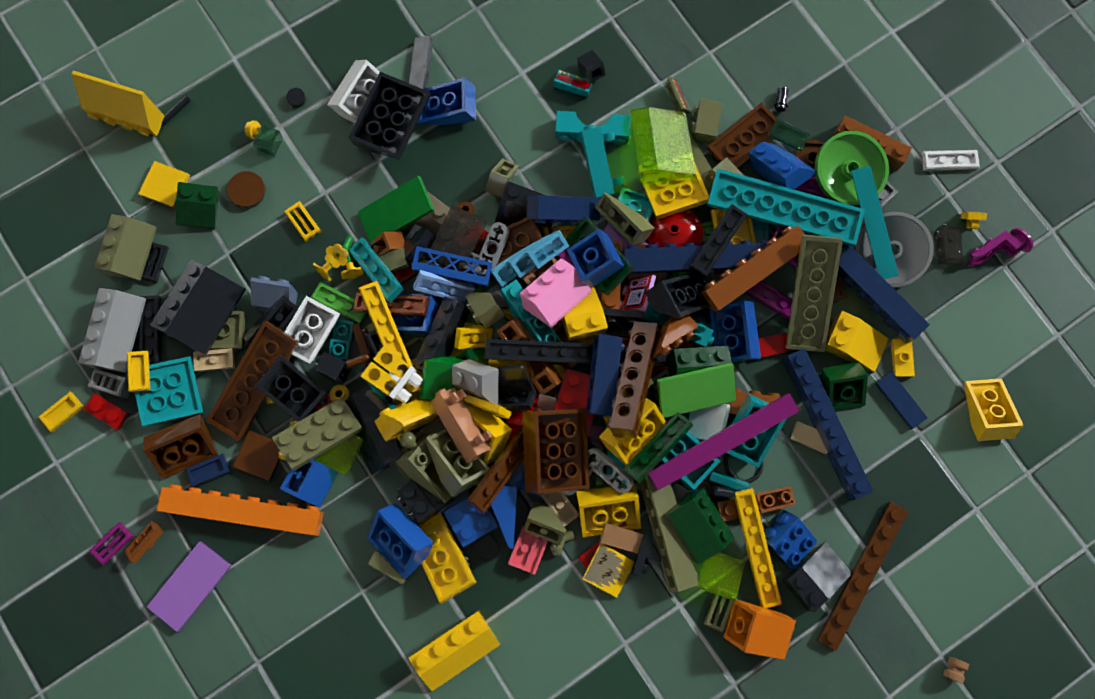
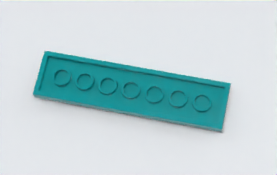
[707,168,865,247]

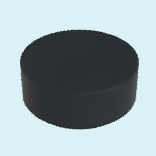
[286,88,306,107]

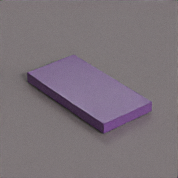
[147,541,232,632]

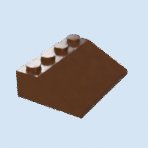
[522,409,589,494]

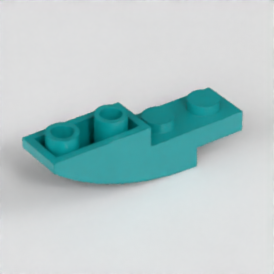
[499,279,562,342]

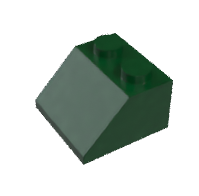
[176,182,219,229]
[821,362,868,411]

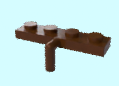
[346,323,386,398]

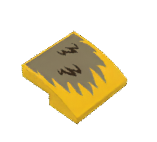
[582,543,635,598]

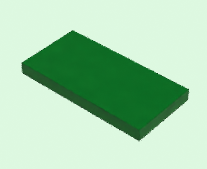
[358,176,435,242]

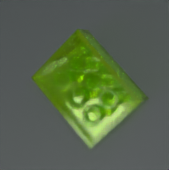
[630,107,696,184]

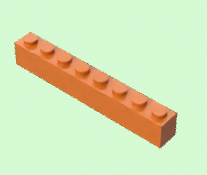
[157,484,324,536]

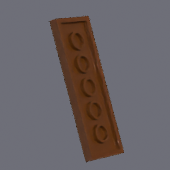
[206,321,299,442]

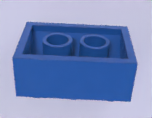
[748,142,816,190]
[709,301,761,363]
[367,503,434,579]

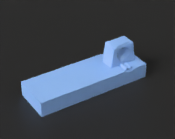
[413,270,475,303]

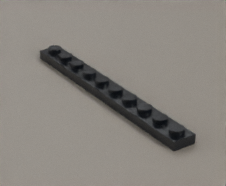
[485,339,677,367]

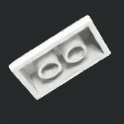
[327,60,379,124]
[285,296,340,365]

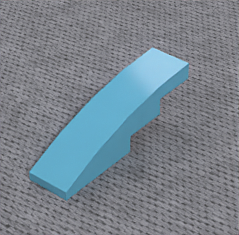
[491,230,569,287]

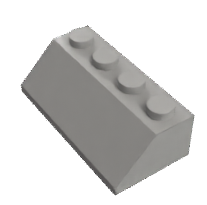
[78,288,146,373]

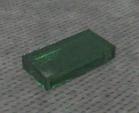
[768,118,810,152]

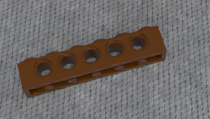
[608,321,660,439]

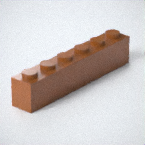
[701,225,805,312]

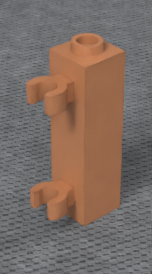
[430,388,492,464]

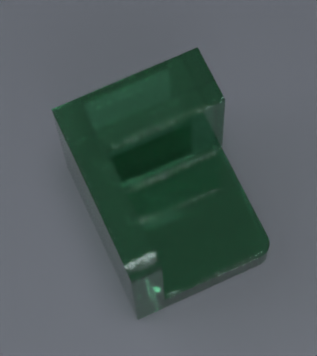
[253,125,283,157]

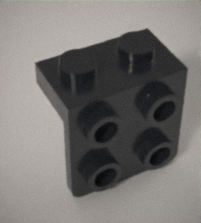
[495,365,537,412]

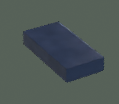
[185,454,231,488]

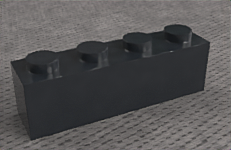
[413,297,470,373]

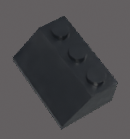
[495,181,554,238]

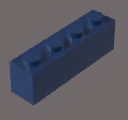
[527,195,600,224]
[586,334,624,418]

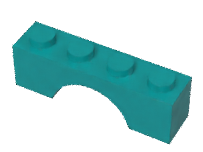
[555,111,630,145]

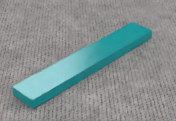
[851,166,899,279]

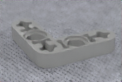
[443,222,509,276]
[563,447,633,496]

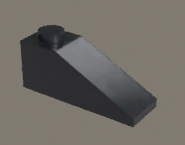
[244,296,299,344]

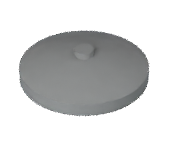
[854,212,934,287]

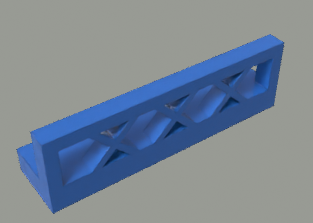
[411,246,493,288]

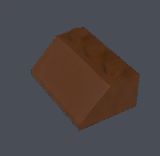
[143,414,218,479]

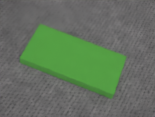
[657,363,736,418]

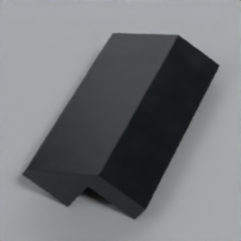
[345,386,403,475]

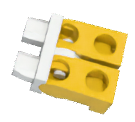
[361,345,423,403]

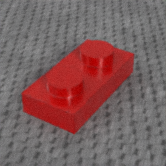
[84,393,130,430]

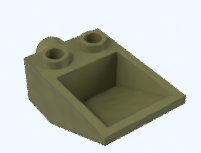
[396,432,452,503]

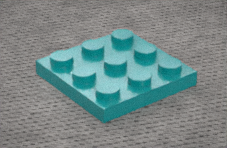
[135,356,204,427]

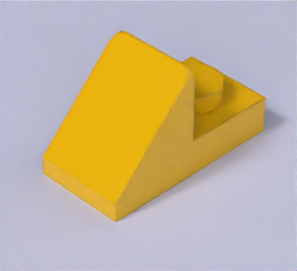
[454,323,493,349]

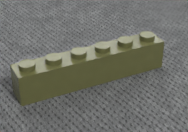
[640,474,699,592]

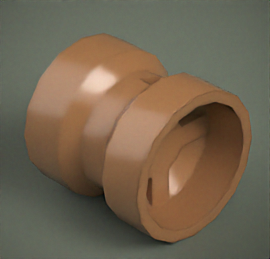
[942,656,969,684]

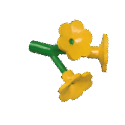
[312,236,364,282]

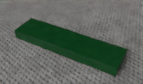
[624,412,693,483]

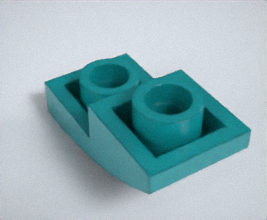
[329,320,355,360]

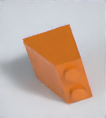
[723,599,796,660]

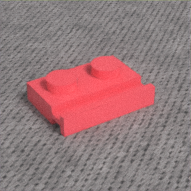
[508,527,548,575]

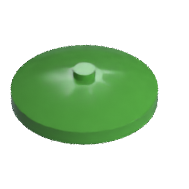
[815,131,889,206]

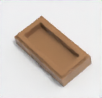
[599,523,643,554]

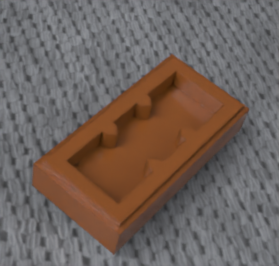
[125,520,163,563]

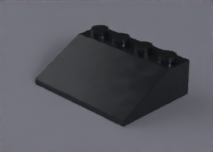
[348,72,431,160]
[150,259,246,355]

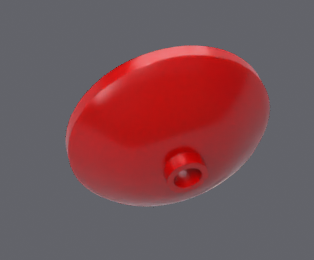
[647,210,703,248]

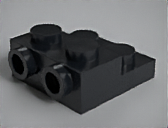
[396,479,454,525]

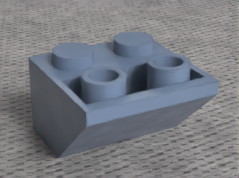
[251,276,298,311]

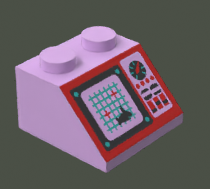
[620,275,656,319]

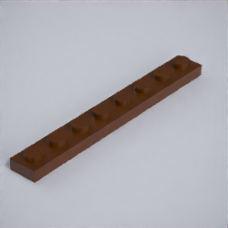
[817,502,908,651]

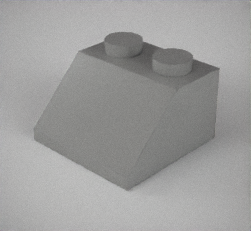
[452,359,498,405]

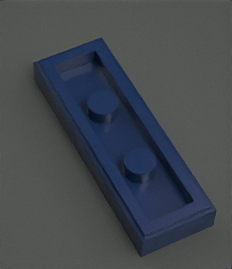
[875,372,928,429]

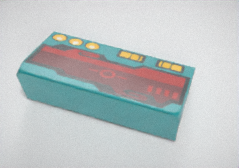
[553,70,592,98]

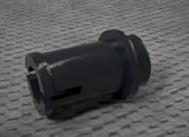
[774,87,789,112]

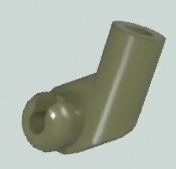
[550,530,575,556]

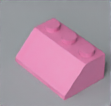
[520,258,592,327]

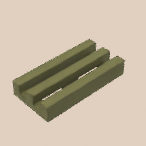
[703,587,737,633]

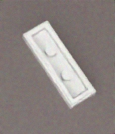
[921,150,980,171]

